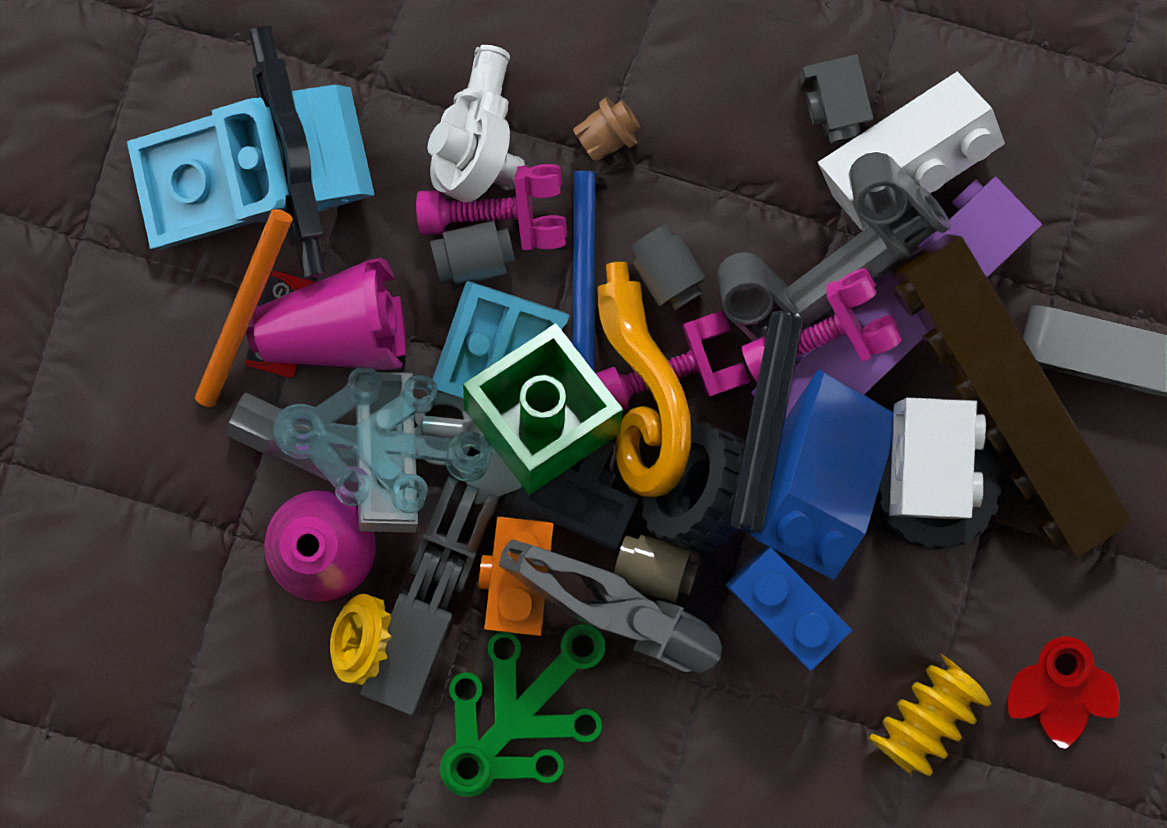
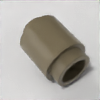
[614,534,699,603]

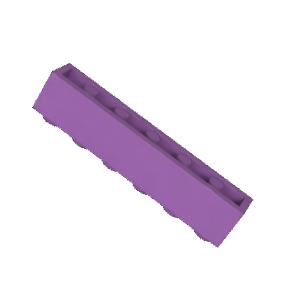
[749,176,1042,418]

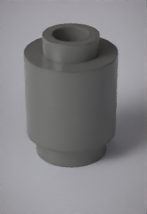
[430,220,515,286]
[629,224,707,311]

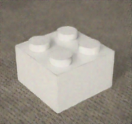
[889,398,986,519]

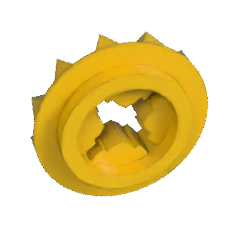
[330,594,392,685]

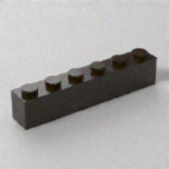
[891,234,1133,558]

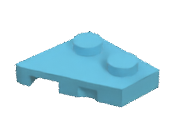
[431,281,570,398]

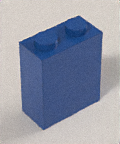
[725,546,852,671]

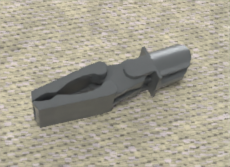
[360,476,500,717]
[499,539,722,673]

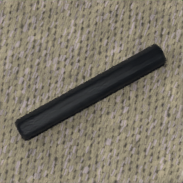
[730,310,804,533]

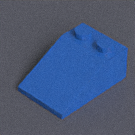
[750,369,894,580]

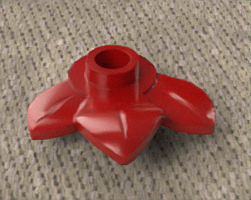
[1007,636,1120,749]

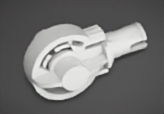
[427,45,525,202]

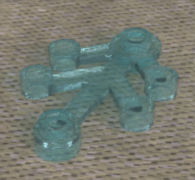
[273,368,493,513]

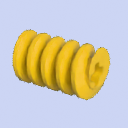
[868,653,992,776]

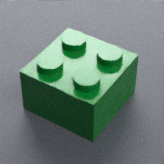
[463,323,623,495]

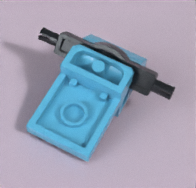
[127,26,375,279]

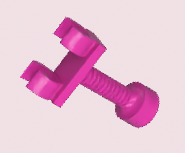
[416,164,568,250]
[742,268,902,382]
[595,310,750,410]

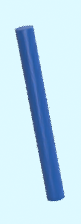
[572,171,595,371]

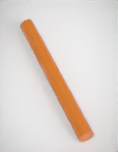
[195,209,293,407]

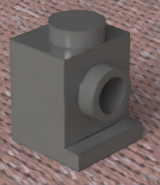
[799,54,873,145]

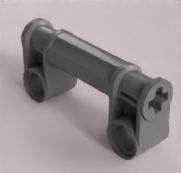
[717,152,951,342]

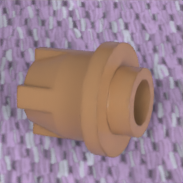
[573,97,640,161]

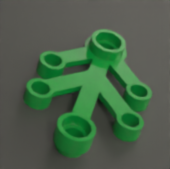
[440,624,605,797]

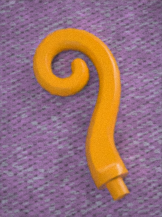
[597,262,691,498]

